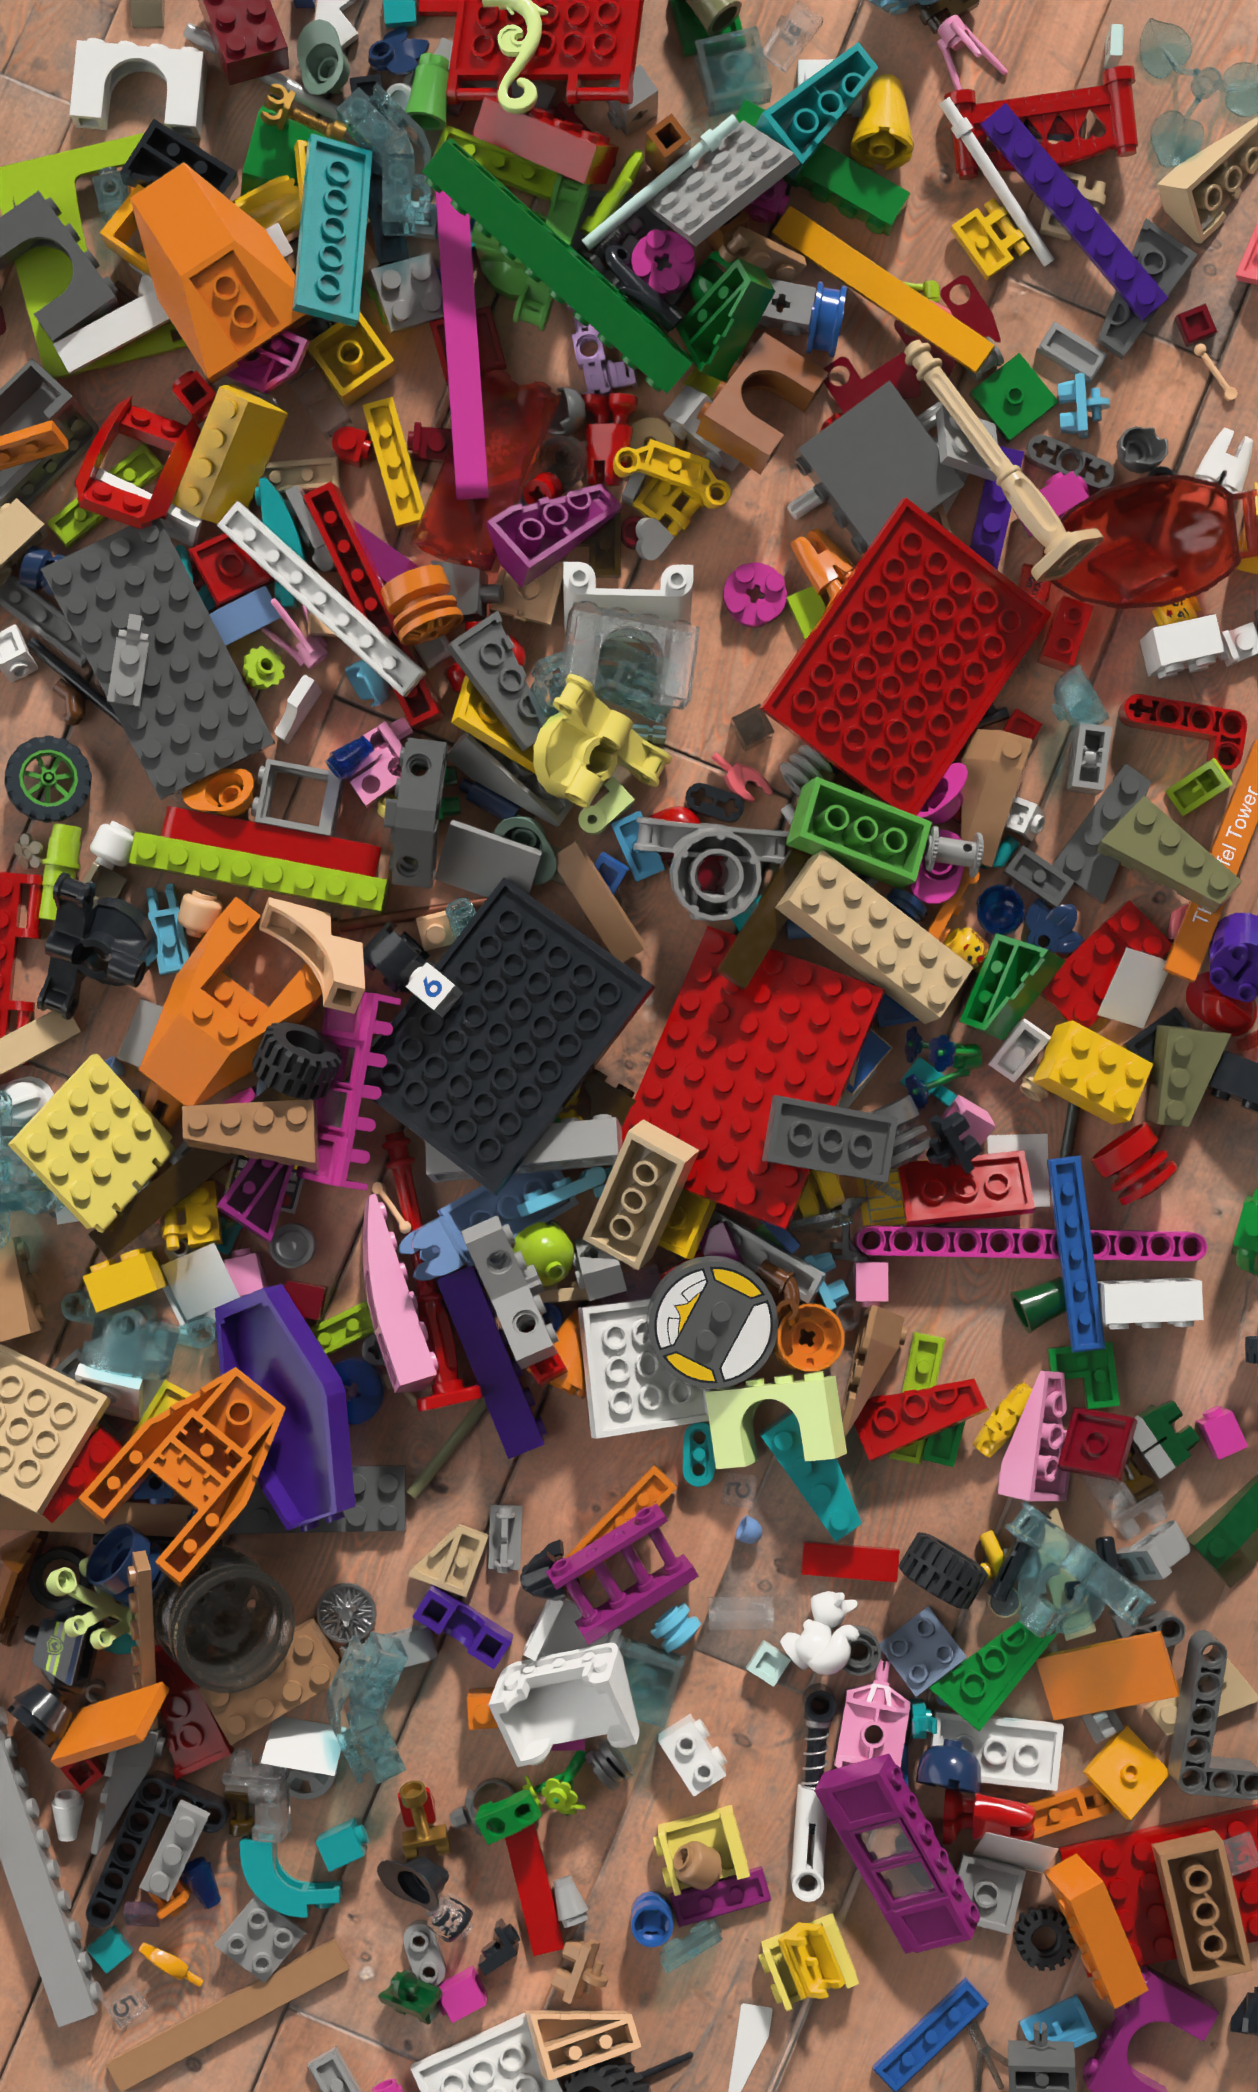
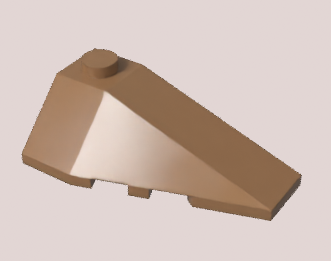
[961,729,1033,868]
[841,1305,908,1437]

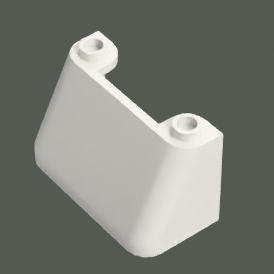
[563,562,694,644]
[488,1643,640,1767]

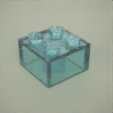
[694,26,772,117]
[619,1637,686,1728]

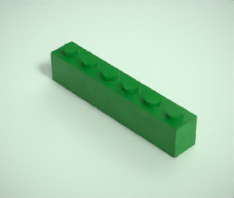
[735,99,910,236]

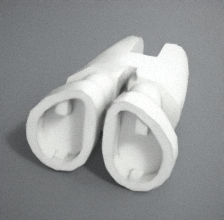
[1177,428,1253,527]

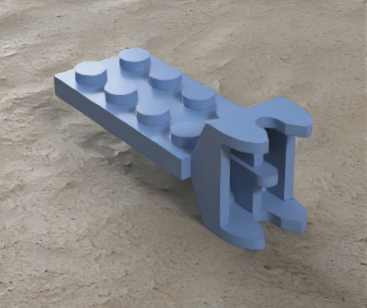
[399,1170,579,1281]

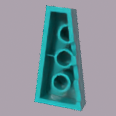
[755,42,878,180]
[759,1409,862,1542]

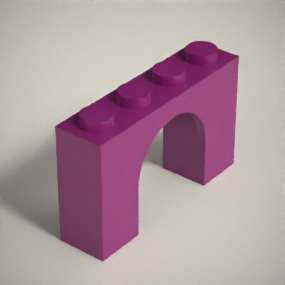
[1082,1965,1219,2092]

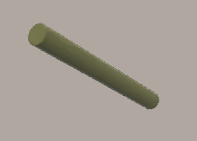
[407,1397,488,1499]

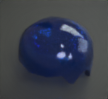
[976,884,1025,936]

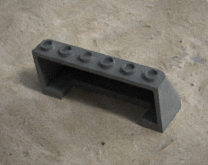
[0,358,99,508]

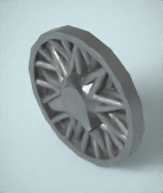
[316,1582,377,1644]

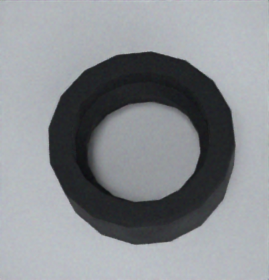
[28,1546,92,1611]

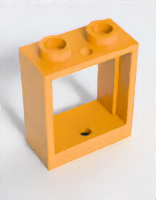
[100,184,152,278]

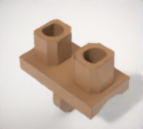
[551,1938,608,2004]

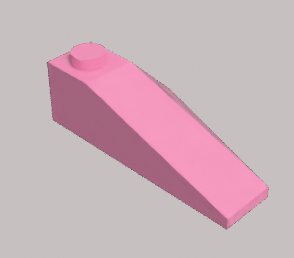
[998,1371,1070,1501]

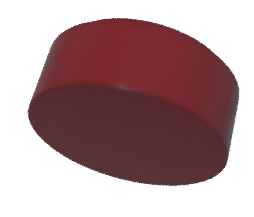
[621,516,642,550]

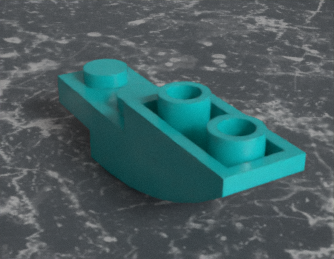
[255,477,308,609]

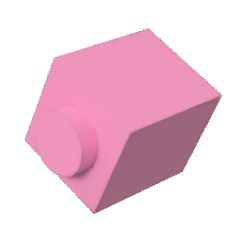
[224,1247,268,1296]
[853,1261,888,1307]

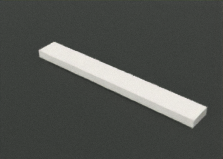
[53,223,294,374]
[217,501,426,697]

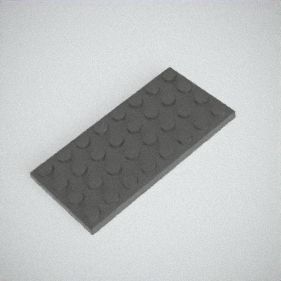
[41,518,275,800]

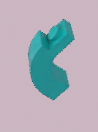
[240,1832,343,1918]

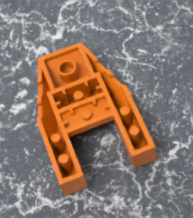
[139,897,323,1106]
[78,1367,286,1588]

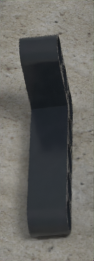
[85,1770,231,1928]

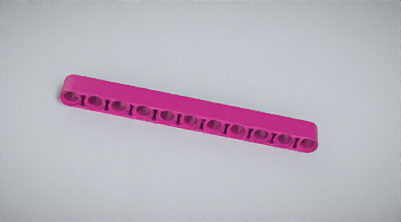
[435,191,489,500]
[854,1225,1207,1261]

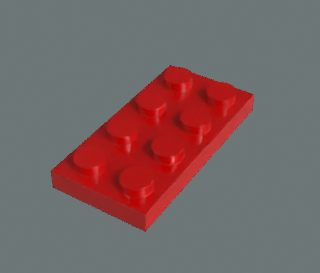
[897,1150,1035,1227]

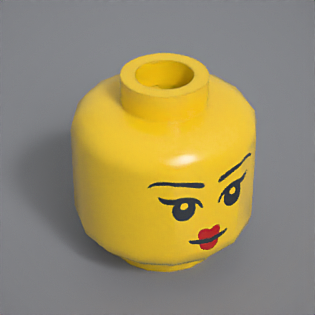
[1151,588,1202,627]

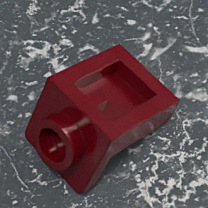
[407,422,453,464]

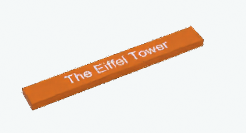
[1163,739,1258,983]

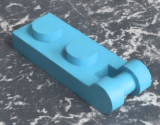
[517,1166,607,1218]

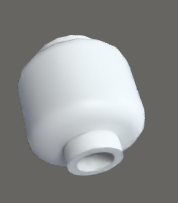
[90,821,135,870]

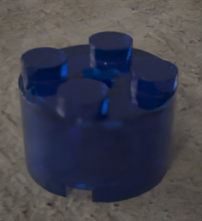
[333,1356,387,1425]

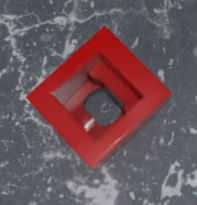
[60,1756,106,1794]

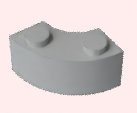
[663,385,740,472]

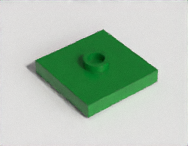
[969,353,1059,443]

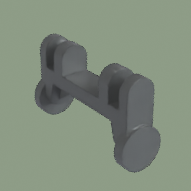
[830,1197,869,1262]

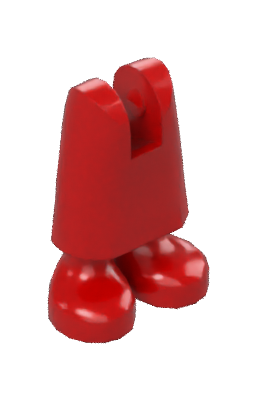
[581,393,638,486]
[942,1788,1035,1845]

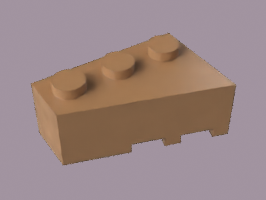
[0,1236,47,1342]

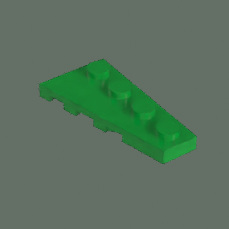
[928,1609,1060,1732]

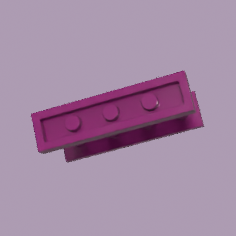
[546,1504,699,1645]

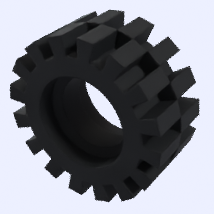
[1013,1905,1075,1971]

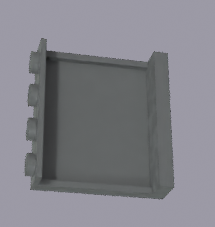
[794,380,965,554]

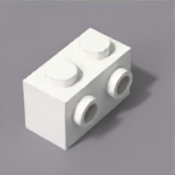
[658,1714,727,1797]

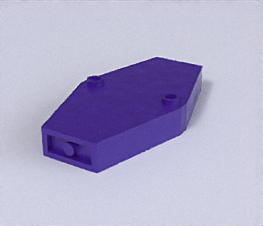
[214,1284,356,1532]

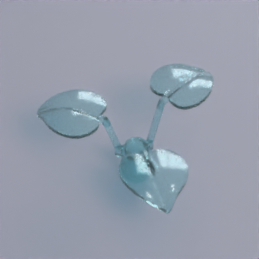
[1139,18,1258,168]

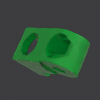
[474,1789,542,1845]

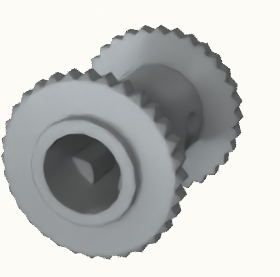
[924,826,984,878]

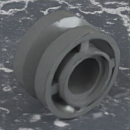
[843,1625,881,1676]

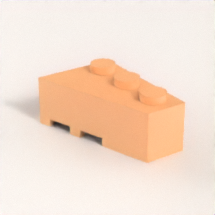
[524,2011,641,2081]

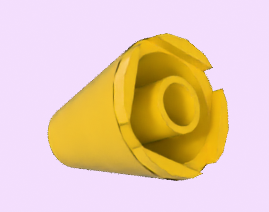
[850,74,914,170]

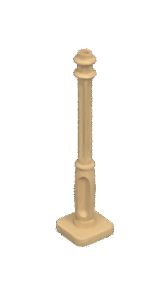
[904,340,1104,582]

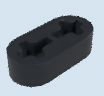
[685,783,744,823]

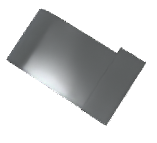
[1109,1607,1186,1648]

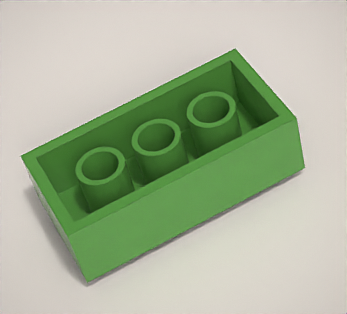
[786,777,932,889]

